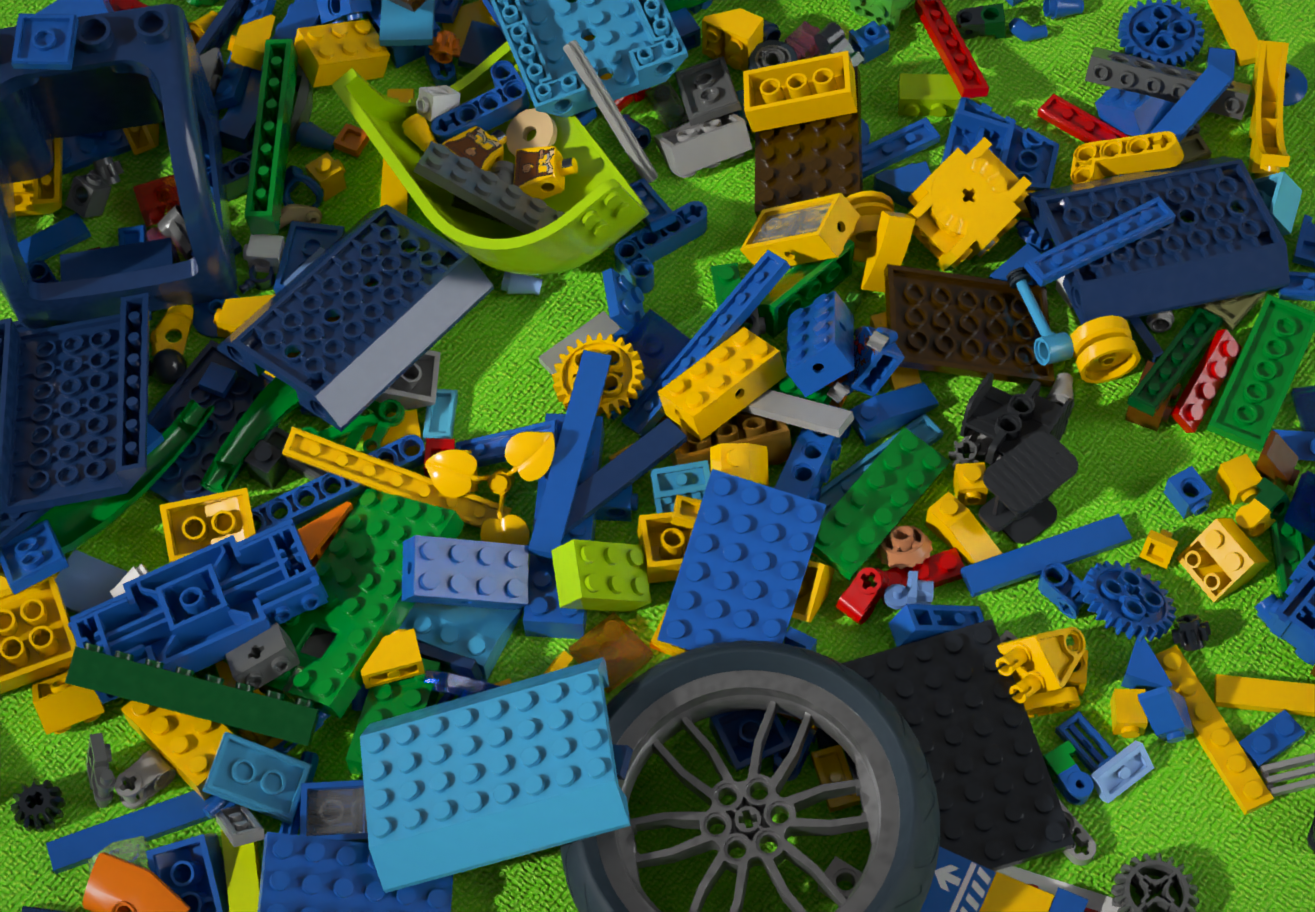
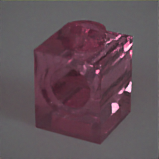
[785,21,821,60]

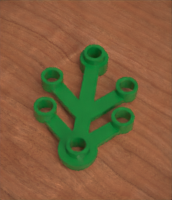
[301,399,405,454]

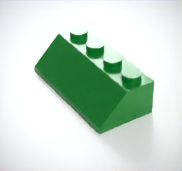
[756,239,855,339]

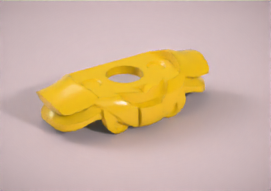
[150,305,194,356]

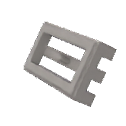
[1259,753,1315,797]

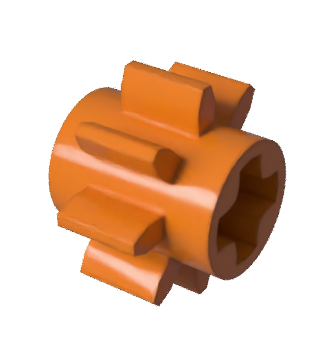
[428,30,461,64]

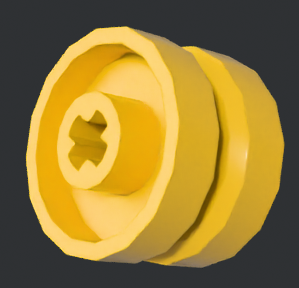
[1070,315,1141,384]

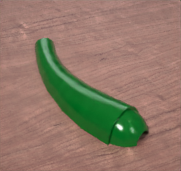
[200,353,301,494]
[22,399,215,555]

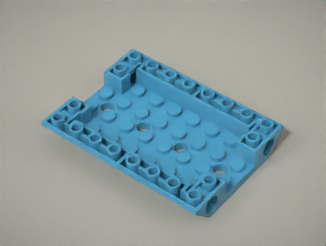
[490,0,688,118]

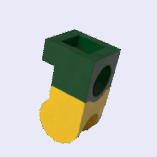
[1235,477,1291,538]

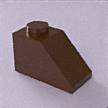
[1255,430,1300,492]

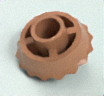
[876,525,933,569]

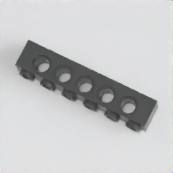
[1085,47,1251,120]

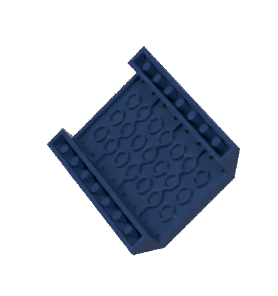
[0,293,150,514]

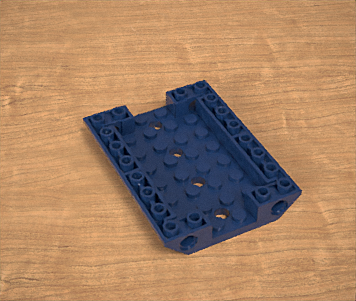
[1024,156,1290,325]
[217,205,494,432]

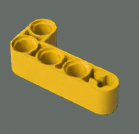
[1070,131,1184,185]

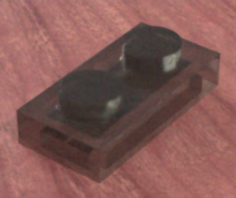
[645,81,689,130]

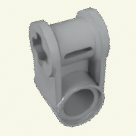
[115,750,176,809]

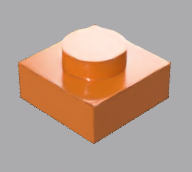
[333,123,370,157]

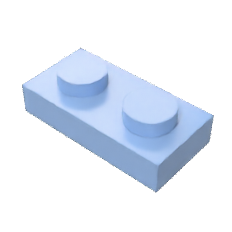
[1089,740,1154,803]

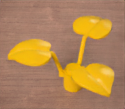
[425,431,555,545]

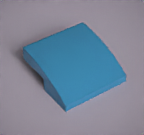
[650,460,710,513]

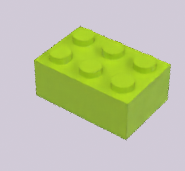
[551,539,652,613]

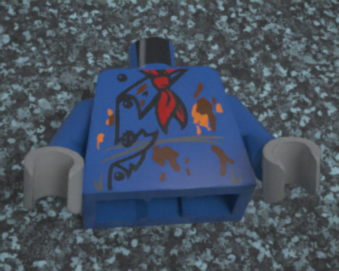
[827,326,904,403]

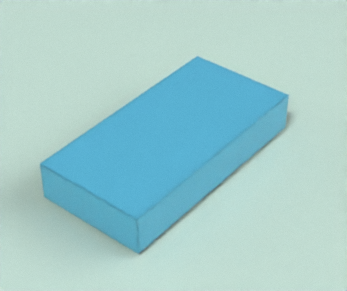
[423,389,458,442]

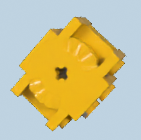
[908,137,1032,271]

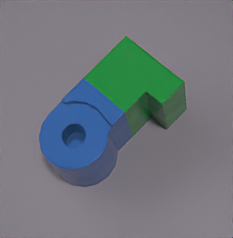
[1043,740,1094,805]

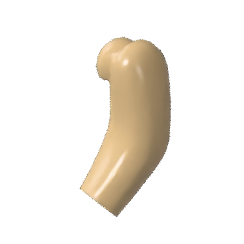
[279,204,322,230]

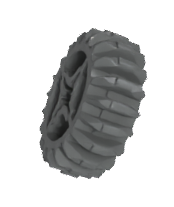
[1111,853,1199,912]

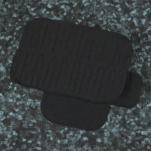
[960,373,1074,465]
[978,431,1078,544]

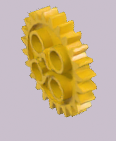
[552,333,645,419]

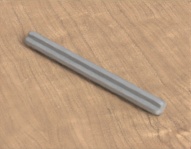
[563,40,658,183]

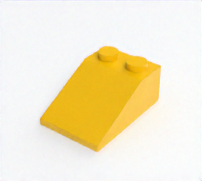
[159,488,256,563]

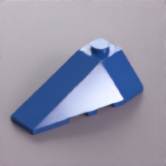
[146,833,229,912]

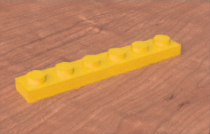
[1155,645,1274,815]

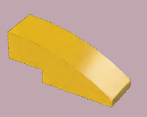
[860,210,916,293]

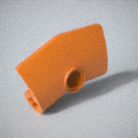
[82,852,191,912]

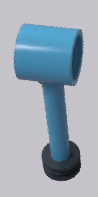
[1006,267,1074,365]

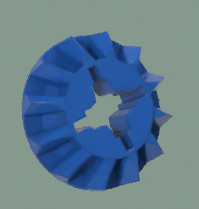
[1015,219,1053,253]

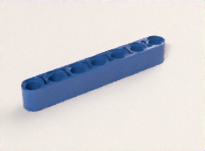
[252,435,425,534]

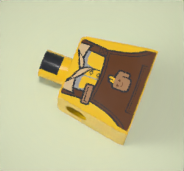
[442,126,507,172]
[514,146,578,200]

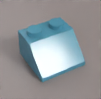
[1232,171,1302,236]

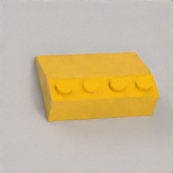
[0,575,77,694]

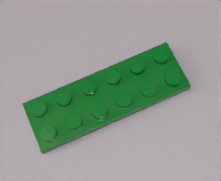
[1207,294,1315,452]
[812,427,950,581]

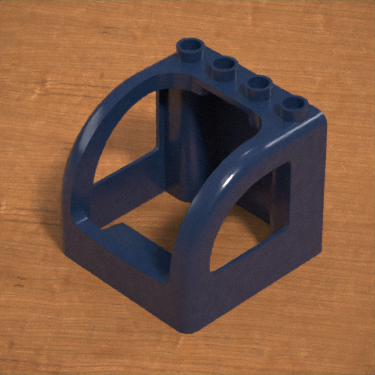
[0,4,238,330]

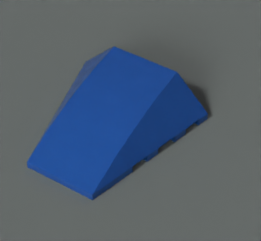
[940,97,1060,191]

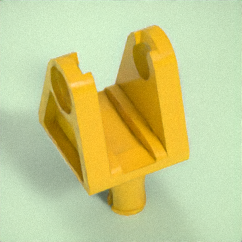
[996,627,1086,703]

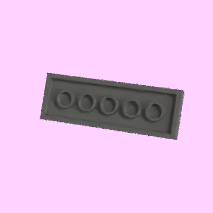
[413,141,565,234]

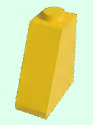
[214,294,276,338]

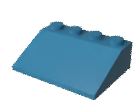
[399,602,524,681]

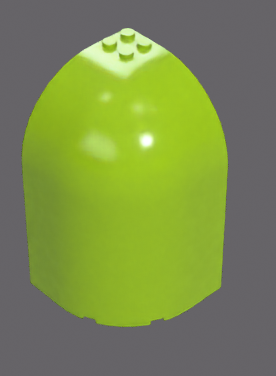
[331,42,649,276]

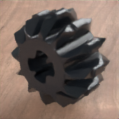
[10,779,66,833]

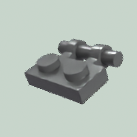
[86,733,116,808]

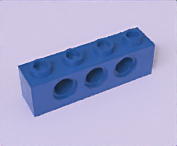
[774,405,851,502]

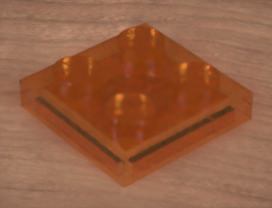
[569,612,653,694]

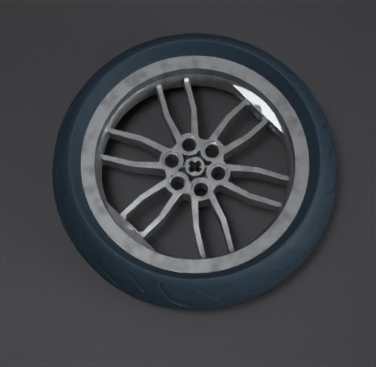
[560,641,940,912]

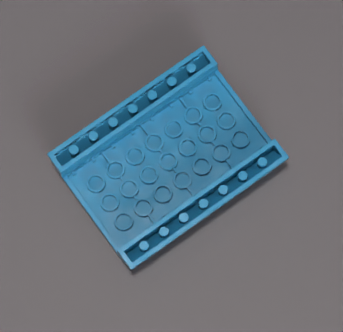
[360,657,631,893]

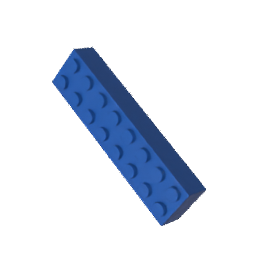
[523,413,605,640]

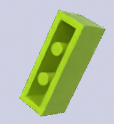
[898,73,980,117]

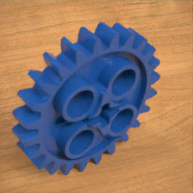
[1117,0,1205,67]
[1080,560,1176,642]

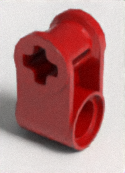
[836,567,889,625]

